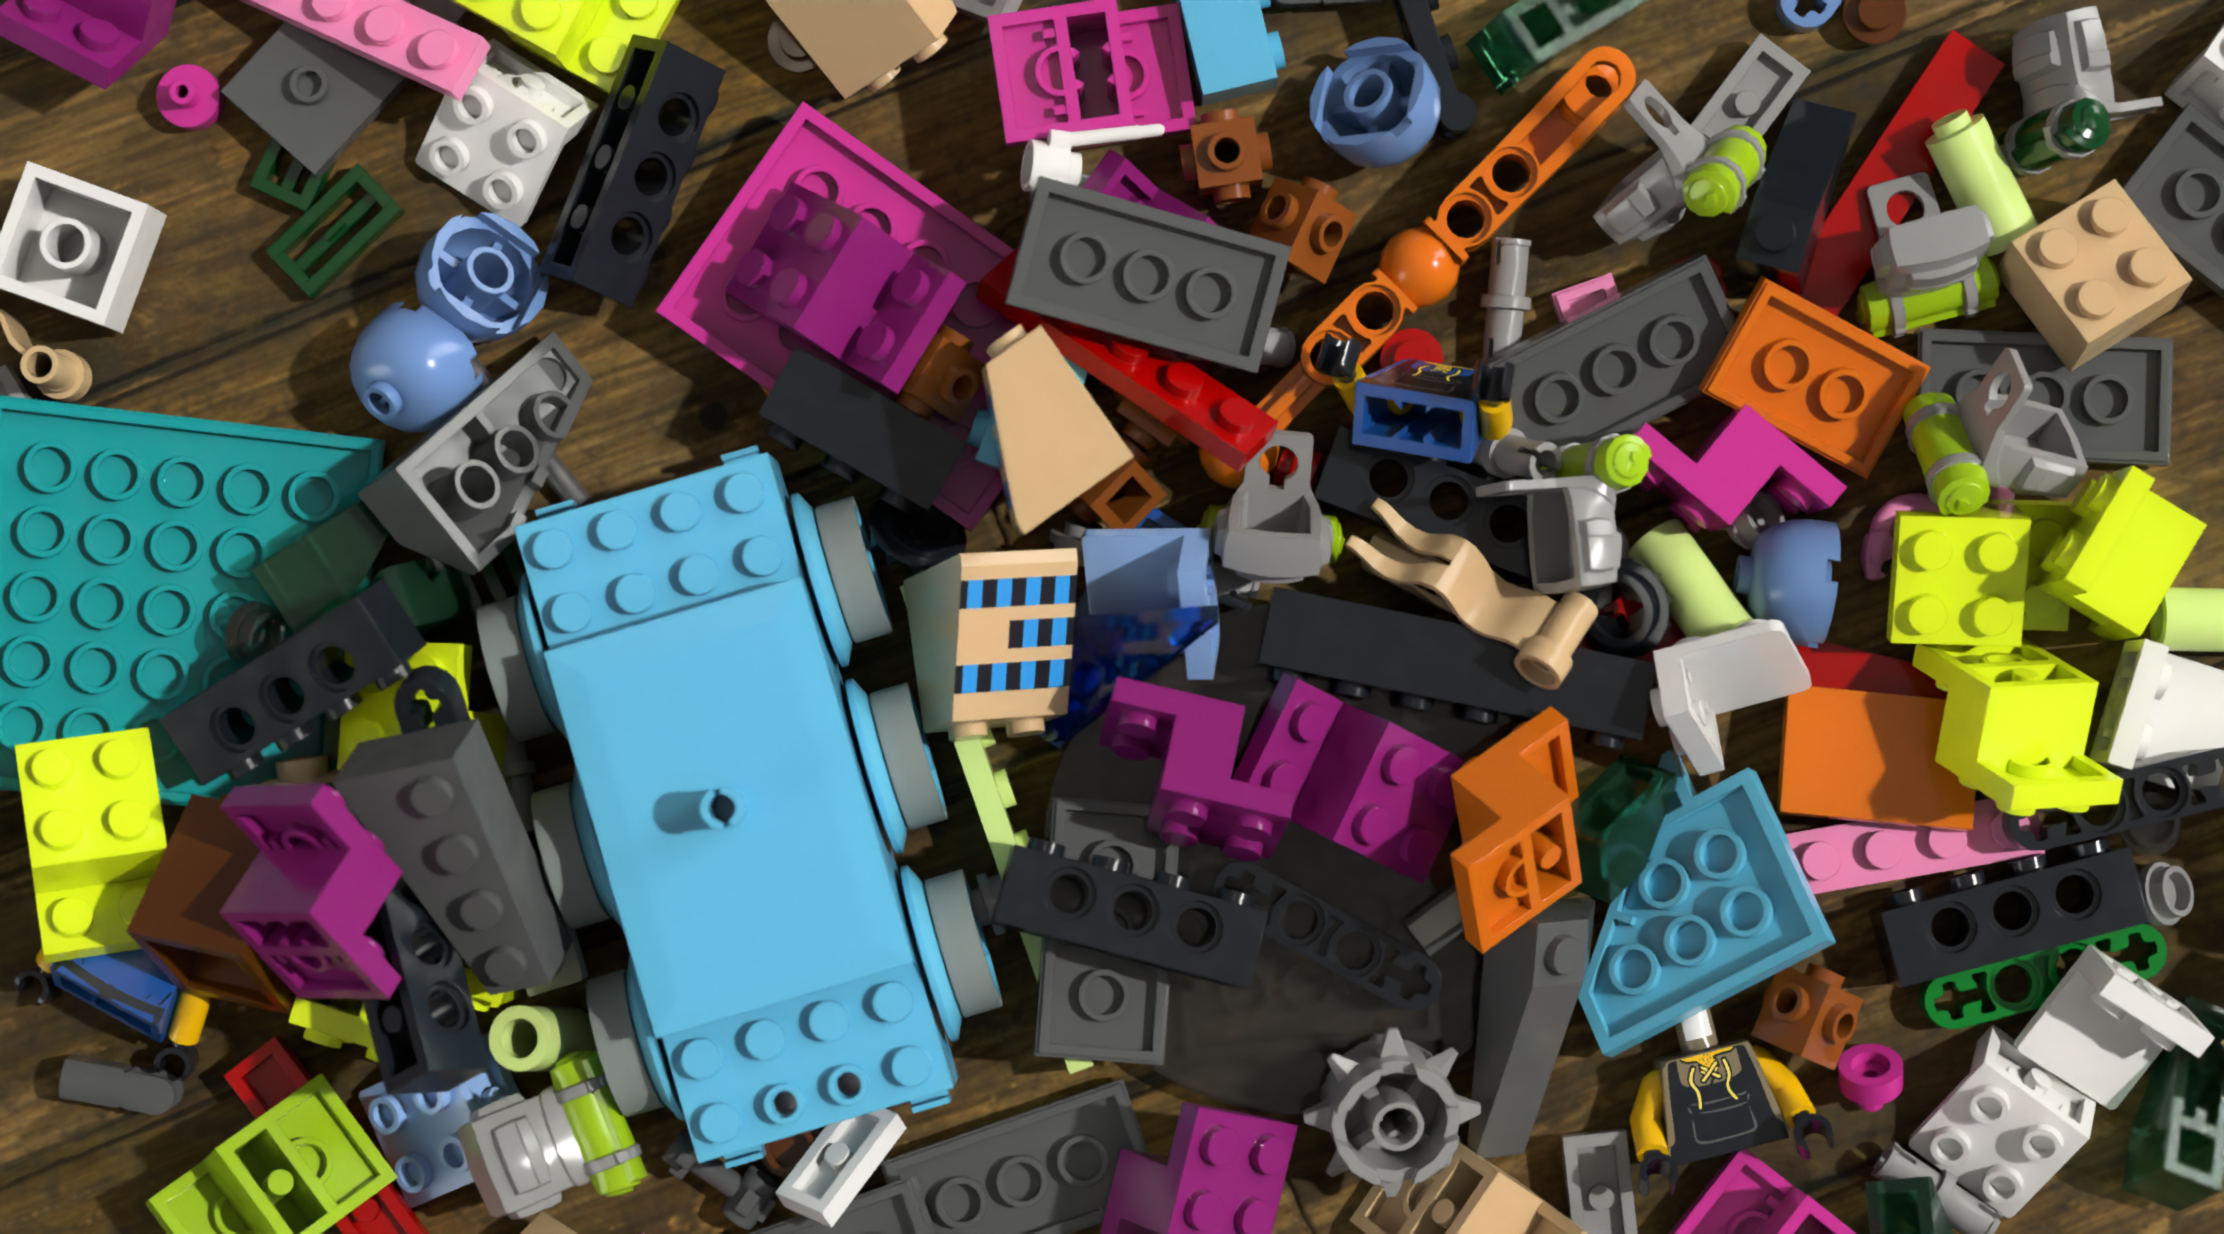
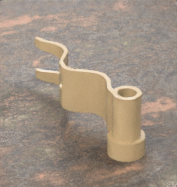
[0,309,92,403]
[1345,497,1598,690]

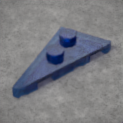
[1044,605,1219,742]

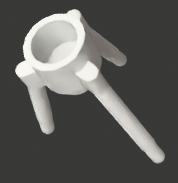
[1020,123,1165,192]

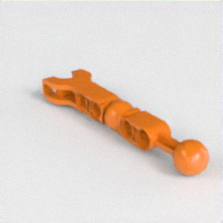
[1198,46,1636,490]

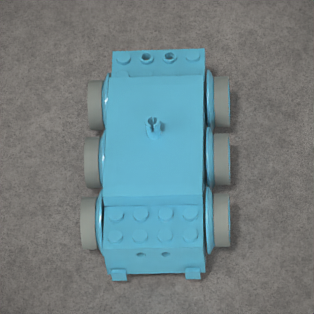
[477,444,1003,1169]

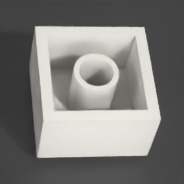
[0,161,167,334]

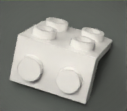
[1650,619,1812,776]

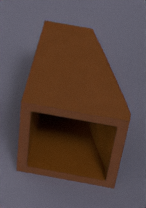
[126,794,298,1015]

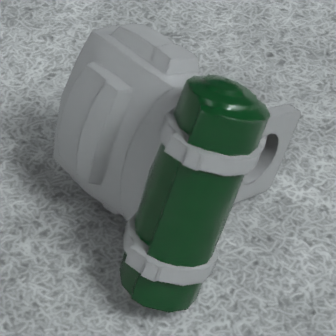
[1997,6,2164,179]

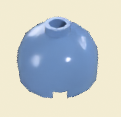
[1310,36,1441,168]
[415,212,549,344]
[349,302,483,433]
[1733,519,1841,648]

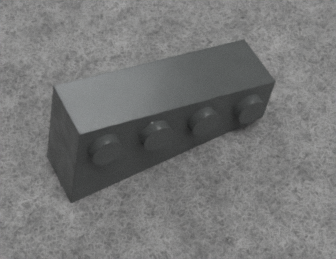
[332,718,573,995]

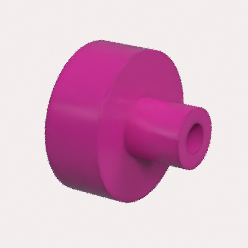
[156,64,225,131]
[1838,1044,1903,1112]

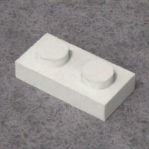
[775,1108,906,1228]

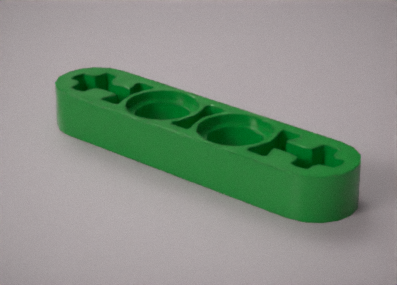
[1918,924,2167,1029]

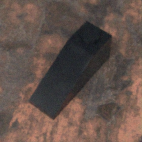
[1735,98,1857,294]

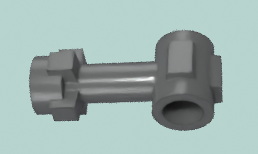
[661,1127,780,1230]

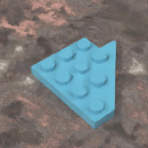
[1578,750,1836,1057]

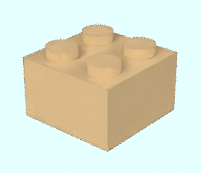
[1996,179,2193,372]

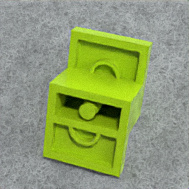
[145,1073,398,1234]

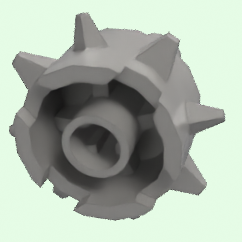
[1303,1027,1481,1197]

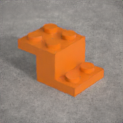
[1450,706,1582,954]

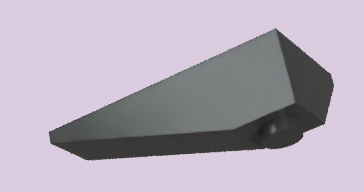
[357,331,593,575]
[1467,897,1595,1159]

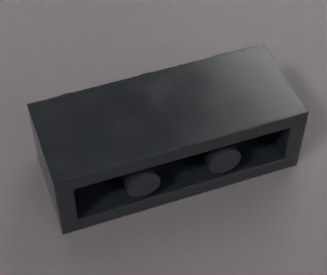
[758,346,966,516]

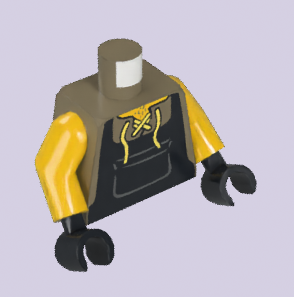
[1629,1008,1835,1196]

